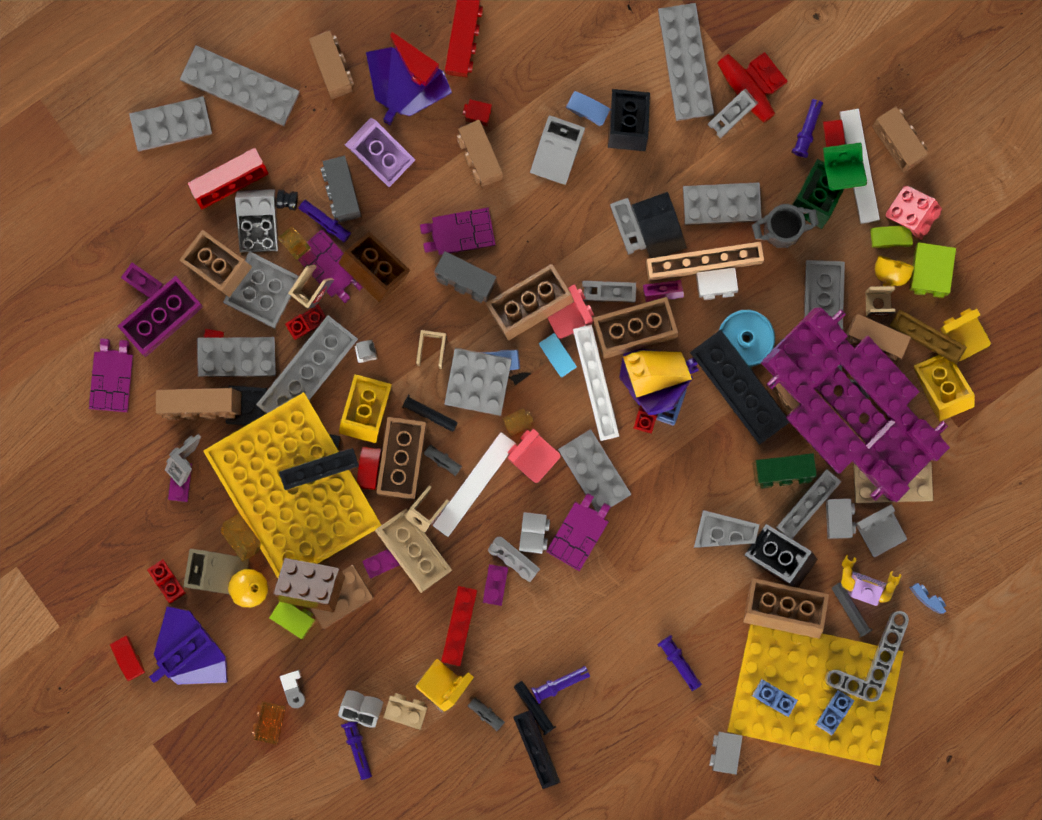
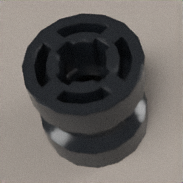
[276,189,298,211]

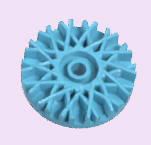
[719,310,775,367]

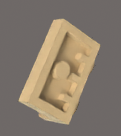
[383,693,428,730]

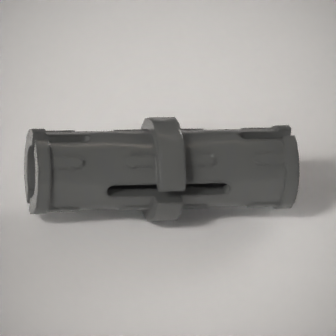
[424,444,462,476]
[468,697,505,731]

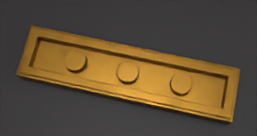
[890,309,967,364]

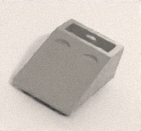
[530,115,585,185]
[235,189,278,253]

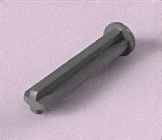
[832,582,873,638]

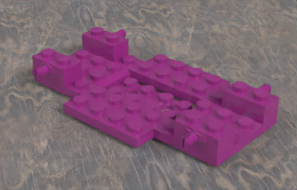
[761,308,950,502]

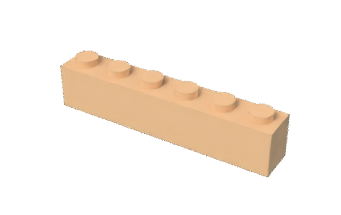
[646,242,764,281]

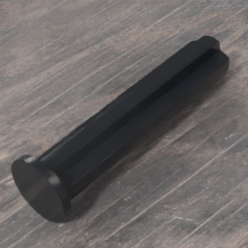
[402,394,458,432]
[514,681,556,735]

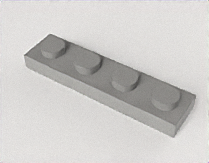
[776,469,841,539]

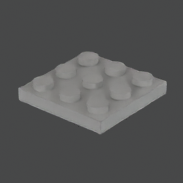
[223,251,299,329]
[444,348,512,416]

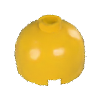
[875,256,914,286]
[228,569,268,608]

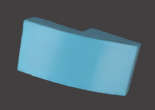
[539,333,577,378]

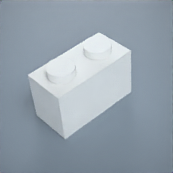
[696,268,738,300]

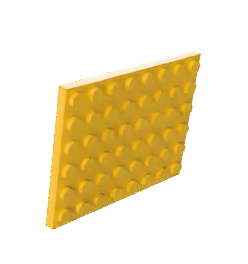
[203,392,382,578]
[727,624,904,766]

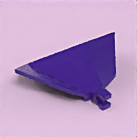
[366,47,452,126]
[619,349,699,415]
[149,606,228,685]

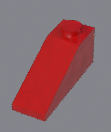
[390,32,439,86]

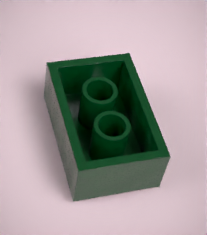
[752,453,817,489]

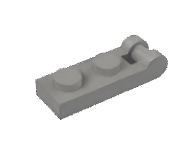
[708,89,758,139]
[610,198,646,255]
[582,281,636,303]
[488,537,540,582]

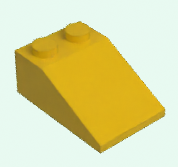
[623,351,692,398]
[914,355,975,422]
[339,374,392,443]

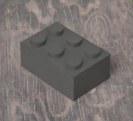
[321,155,361,223]
[434,251,497,303]

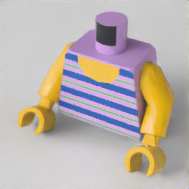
[841,555,901,606]

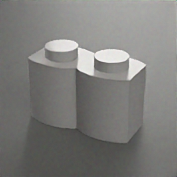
[519,512,550,554]
[338,690,384,728]

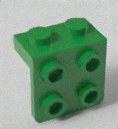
[823,142,867,190]

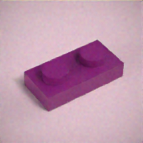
[121,263,164,298]
[643,280,684,302]
[168,463,192,502]
[362,549,400,579]
[483,564,508,606]

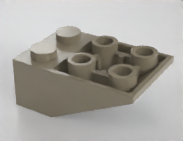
[183,548,250,594]

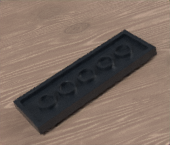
[690,329,790,445]

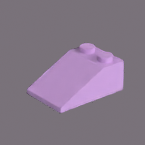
[345,118,415,187]

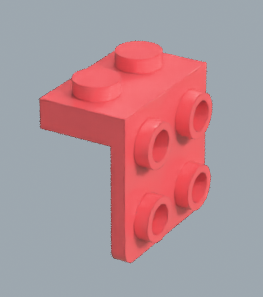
[886,186,942,240]
[548,284,594,339]
[507,429,560,483]

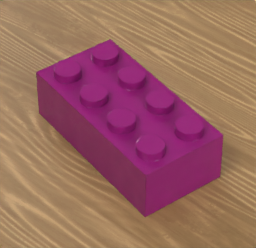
[118,276,203,357]

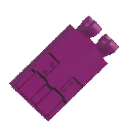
[420,208,495,256]
[293,229,363,303]
[89,338,134,413]
[546,493,611,571]

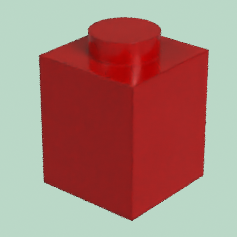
[462,99,492,127]

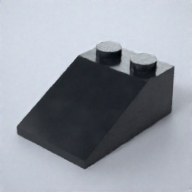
[608,89,650,152]
[631,192,687,258]
[745,524,818,588]

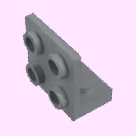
[165,434,201,487]
[856,504,907,557]

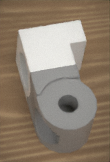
[355,340,377,363]
[280,670,306,708]

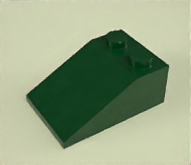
[792,159,844,229]

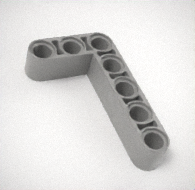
[825,611,909,702]

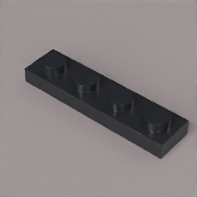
[279,448,359,490]
[513,710,560,789]

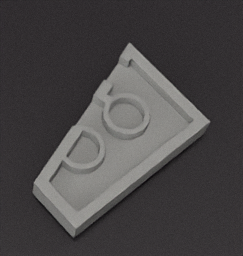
[694,510,760,548]

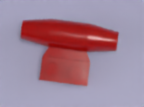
[717,52,788,123]

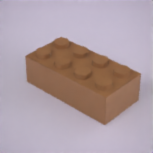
[486,264,574,341]
[593,297,678,359]
[156,388,241,420]
[376,417,427,500]
[743,578,829,639]

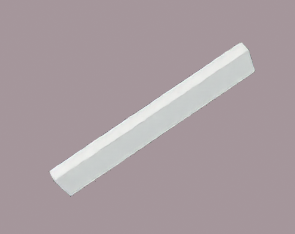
[839,109,880,224]
[573,324,619,441]
[433,433,516,537]

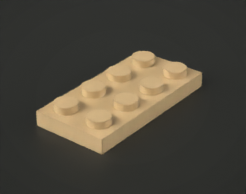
[853,462,933,503]
[375,509,452,593]

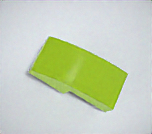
[870,226,913,248]

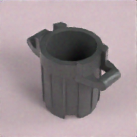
[752,204,819,248]

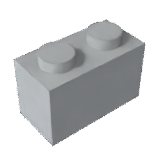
[826,499,856,539]
[709,731,742,775]

